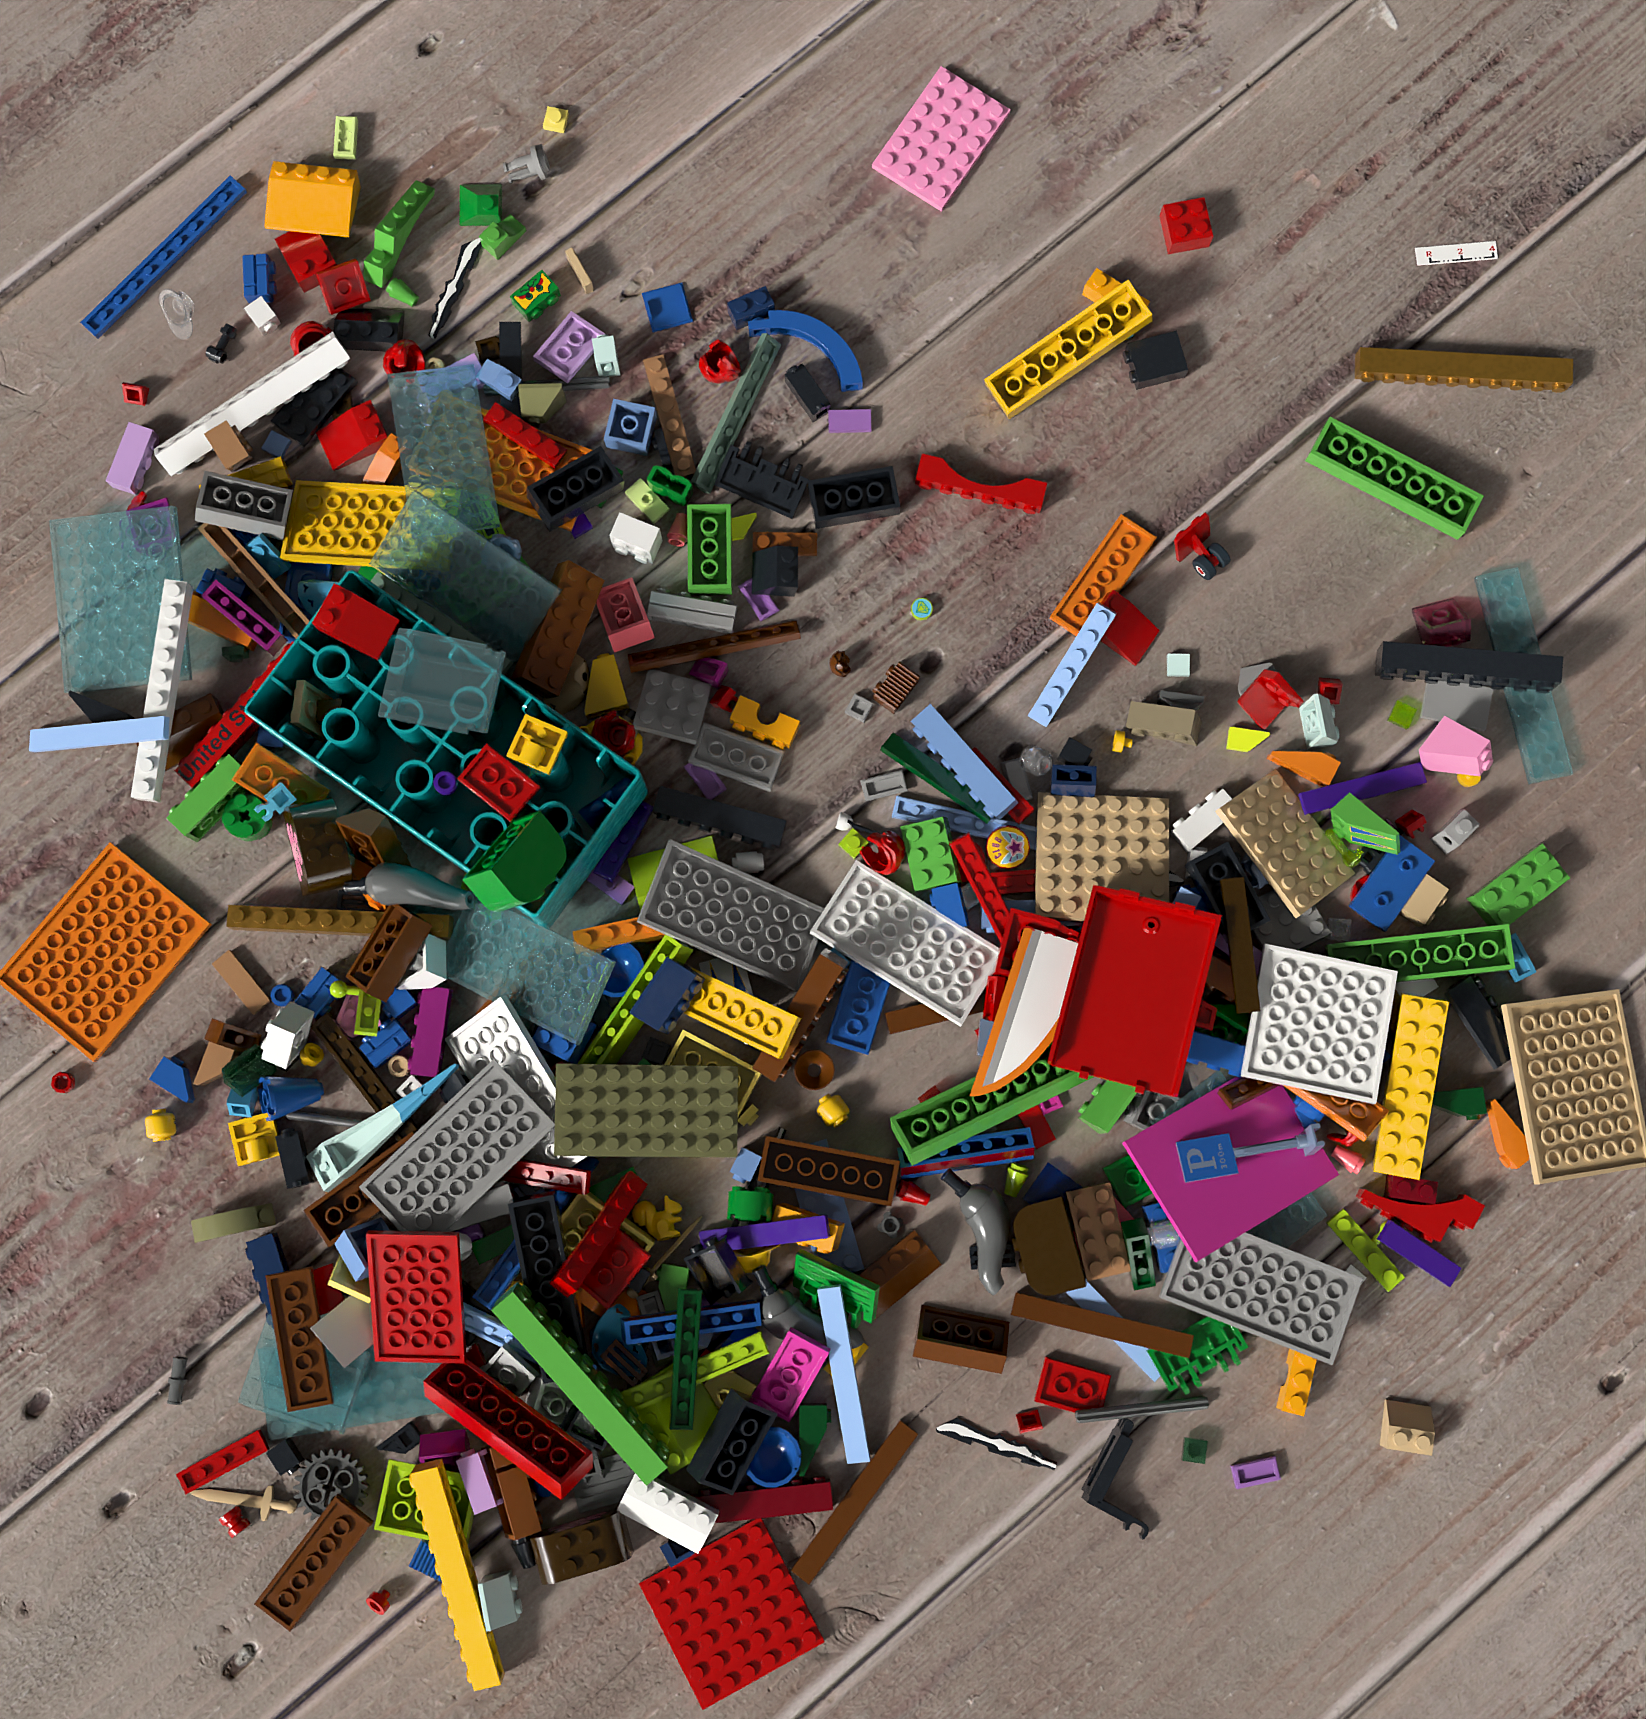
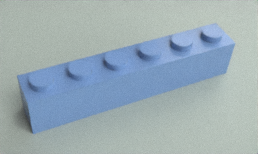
[911,704,1019,820]

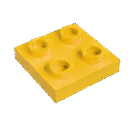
[506,714,568,775]
[228,1113,280,1166]

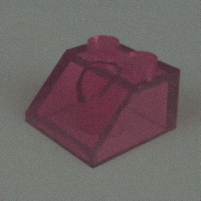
[1412,598,1471,647]

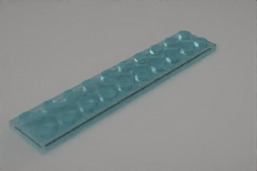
[1474,567,1573,785]

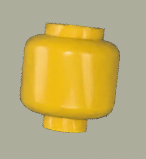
[817,1094,850,1128]
[145,1109,176,1142]

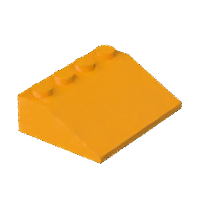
[264,161,361,237]

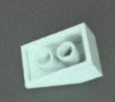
[1299,694,1339,750]

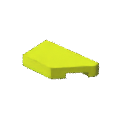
[732,513,757,541]
[1226,727,1270,752]

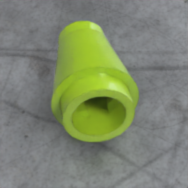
[1004,1162,1029,1197]

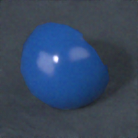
[588,943,644,997]
[746,1427,801,1487]

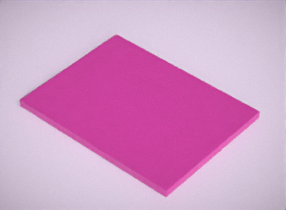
[1122,1076,1339,1263]

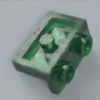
[222,1044,277,1097]

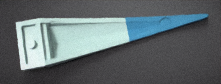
[306,1064,460,1192]

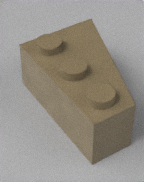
[1126,701,1202,746]

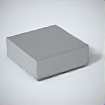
[845,693,874,723]

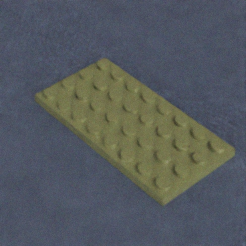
[554,1064,738,1158]

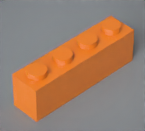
[188,591,257,651]

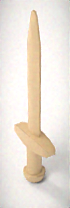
[627,1216,702,1299]
[190,1486,297,1521]

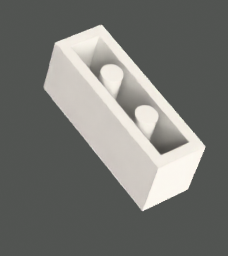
[1170,789,1232,853]

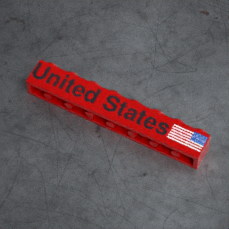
[174,641,294,788]

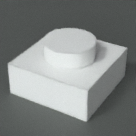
[396,1075,423,1098]

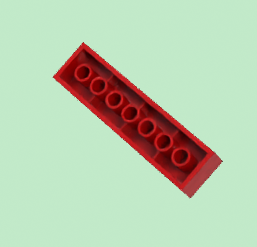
[423,1359,593,1500]

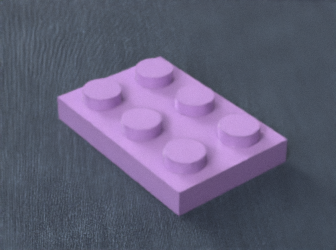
[533,311,605,383]

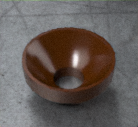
[794,1050,835,1090]

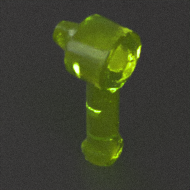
[1325,828,1364,869]

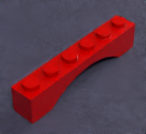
[915,454,1047,514]
[549,1171,648,1297]

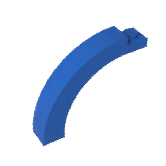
[748,310,863,392]

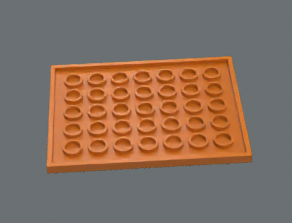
[0,842,212,1062]

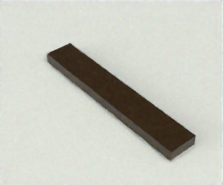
[1220,877,1261,1014]

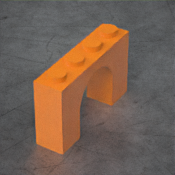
[572,917,665,958]

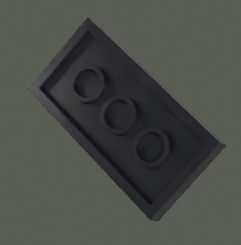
[271,367,358,447]

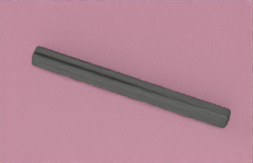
[483,376,610,396]
[1075,1396,1209,1423]

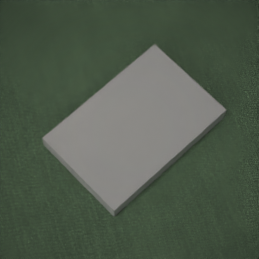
[1420,681,1493,731]

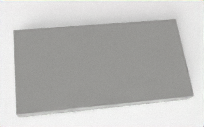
[688,722,785,792]

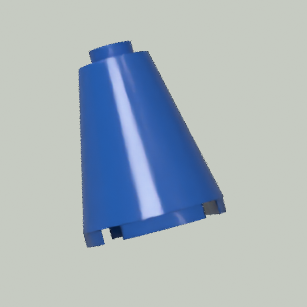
[258,1076,324,1121]

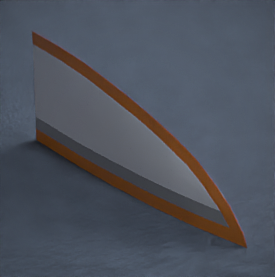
[970,928,1078,1096]

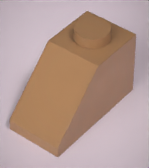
[193,1041,240,1086]

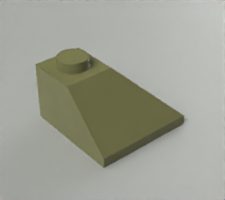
[518,383,567,426]

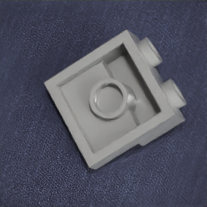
[1123,1090,1185,1130]
[482,1343,539,1397]

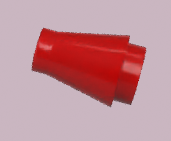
[896,1180,931,1206]

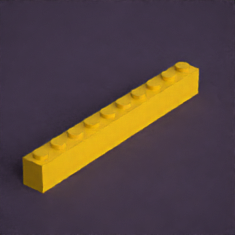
[409,1459,505,1691]

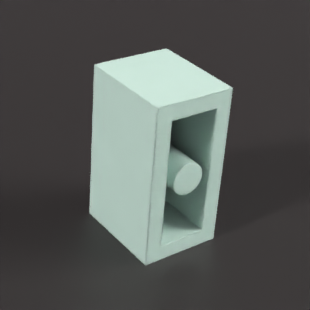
[592,334,620,377]

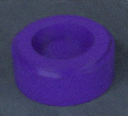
[433,771,458,795]

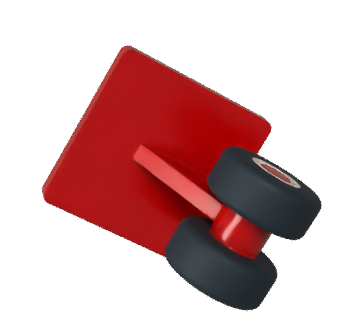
[1174,512,1231,580]

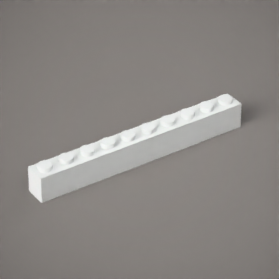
[154,331,350,476]
[131,579,193,803]

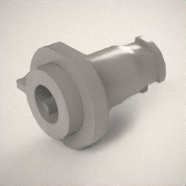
[503,144,550,183]

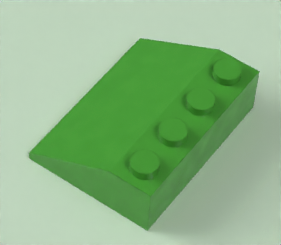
[1078,1080,1137,1134]

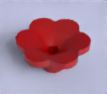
[127,491,147,510]

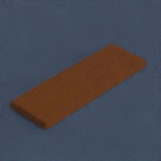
[265,1266,335,1412]
[254,1493,374,1632]

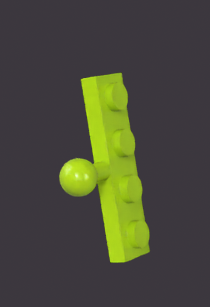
[330,980,381,1036]
[1326,1208,1405,1292]

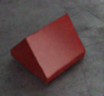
[122,382,149,406]
[1016,1410,1043,1434]

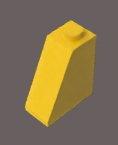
[584,653,629,719]

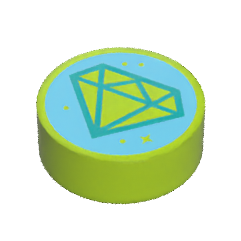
[911,598,933,621]

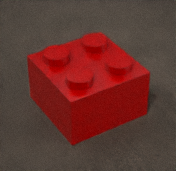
[1159,197,1213,255]

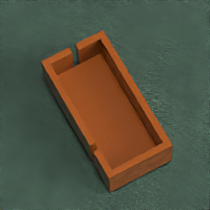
[481,1445,543,1540]

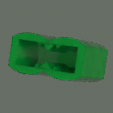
[647,466,693,506]

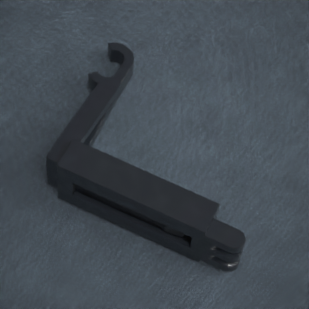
[1081,1418,1149,1540]

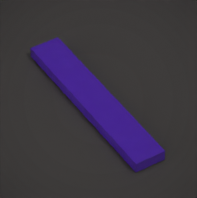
[1298,762,1427,815]
[699,1215,831,1254]

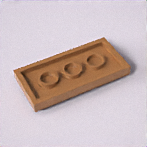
[1065,1182,1131,1281]

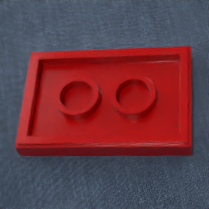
[457,743,541,823]
[580,1228,652,1310]
[1034,1356,1111,1413]

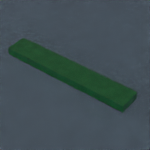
[880,733,992,824]
[669,1288,702,1430]

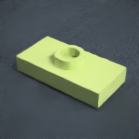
[333,116,358,160]
[625,478,669,524]

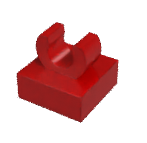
[709,685,738,712]
[1395,809,1427,839]

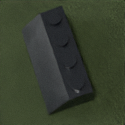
[1444,974,1511,1070]

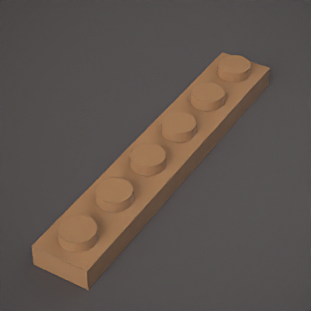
[643,355,696,478]

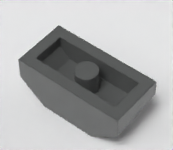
[1157,690,1204,711]

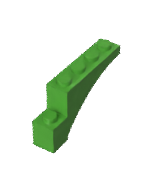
[363,180,435,288]

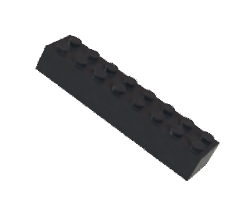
[1375,641,1564,694]
[508,1190,588,1384]

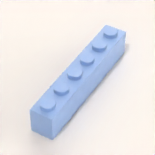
[1028,602,1117,727]

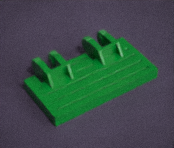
[793,1249,880,1329]
[1146,1316,1248,1395]

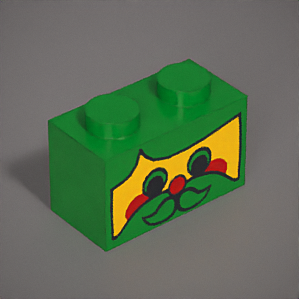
[510,270,561,322]

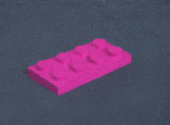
[751,1327,831,1422]

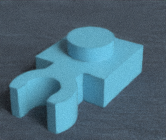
[254,782,297,822]

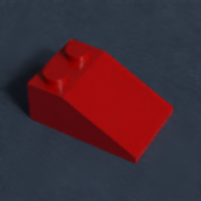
[275,231,337,293]
[316,400,388,471]
[312,583,400,660]
[1100,590,1160,666]

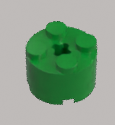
[222,794,273,841]
[727,1186,773,1222]

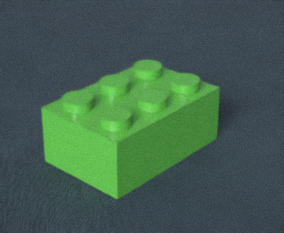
[901,817,962,892]

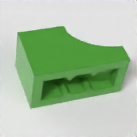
[479,214,527,260]

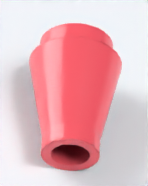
[667,513,688,547]
[1331,1145,1366,1174]

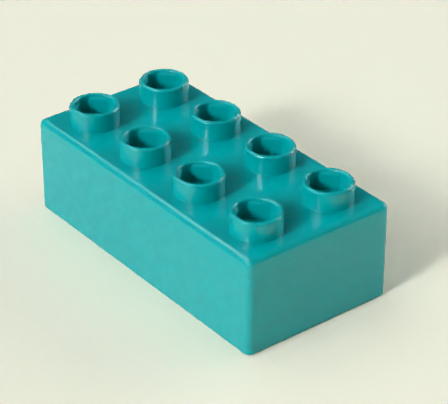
[244,570,648,928]

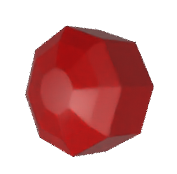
[51,1072,75,1094]

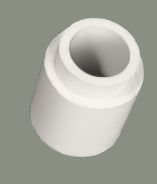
[732,851,764,874]

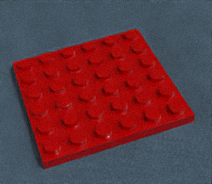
[639,1518,825,1710]

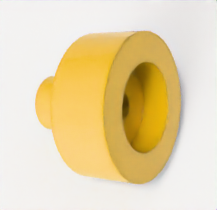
[1112,730,1133,753]
[1457,774,1481,787]
[300,1043,324,1067]

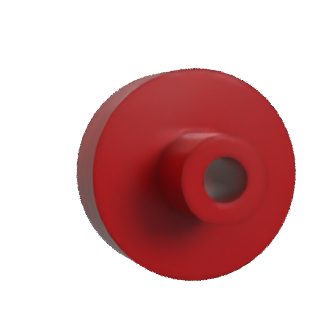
[366,1589,390,1615]

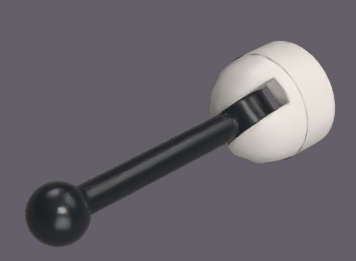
[835,812,883,834]

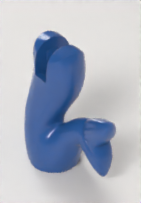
[578,777,632,829]

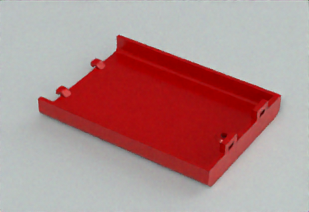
[1048,884,1222,1097]

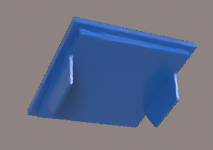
[642,283,693,332]

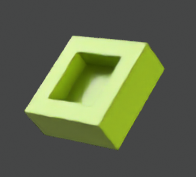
[838,828,869,860]

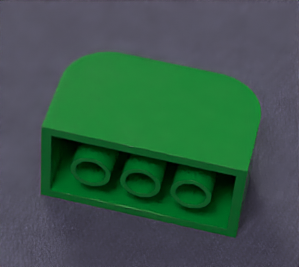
[462,811,566,912]

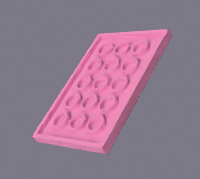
[872,66,1011,212]

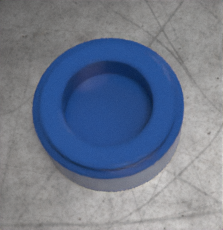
[271,984,295,1007]

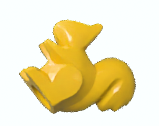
[632,1195,682,1241]

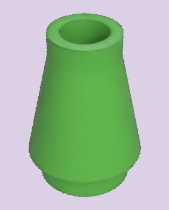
[386,277,419,307]

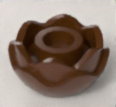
[829,650,851,677]

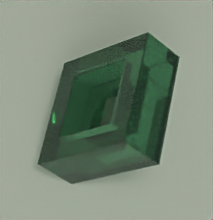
[222,645,249,663]
[1181,1437,1208,1464]

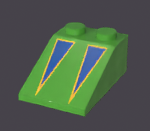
[1331,792,1401,855]

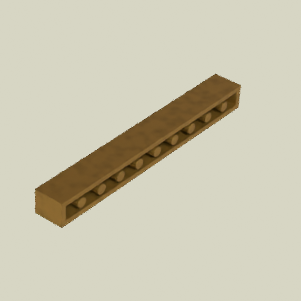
[1355,347,1573,393]
[226,905,454,940]

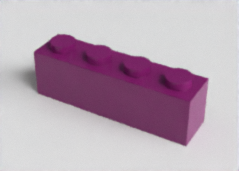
[201,580,288,657]
[408,987,453,1077]

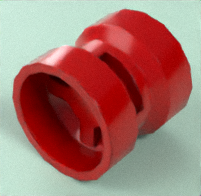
[219,1505,251,1538]

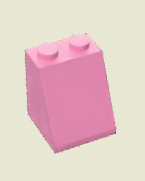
[1419,716,1493,776]

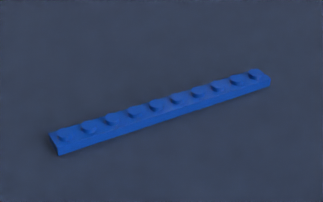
[80,175,247,339]

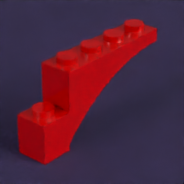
[1355,1189,1485,1243]

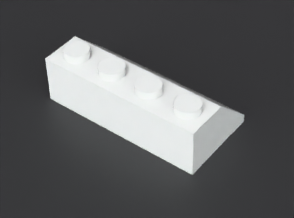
[617,1473,719,1554]

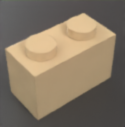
[1399,874,1449,927]

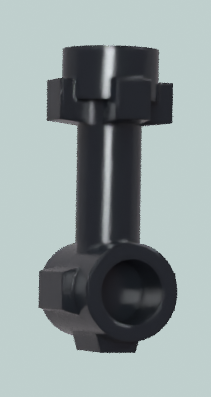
[206,323,237,364]

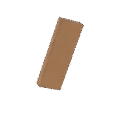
[212,950,272,1015]

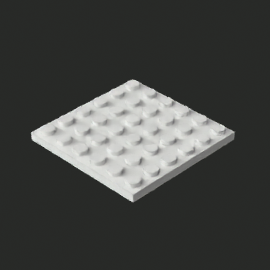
[1241,944,1398,1104]

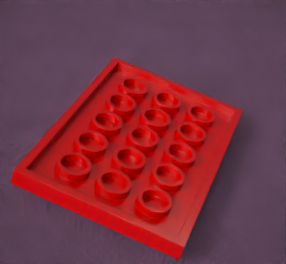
[366,1230,467,1364]

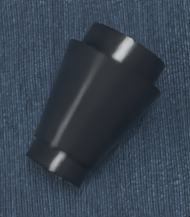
[511,1535,536,1569]

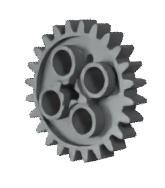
[293,1448,370,1521]

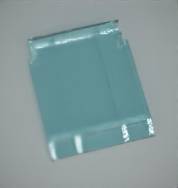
[378,628,506,735]
[238,1314,371,1434]

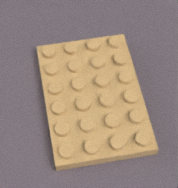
[1215,769,1355,918]

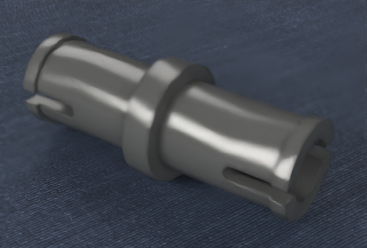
[167,1356,188,1405]

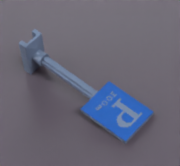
[1176,1123,1325,1183]

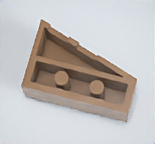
[204,420,254,472]

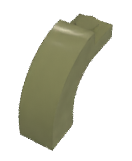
[191,1203,276,1243]

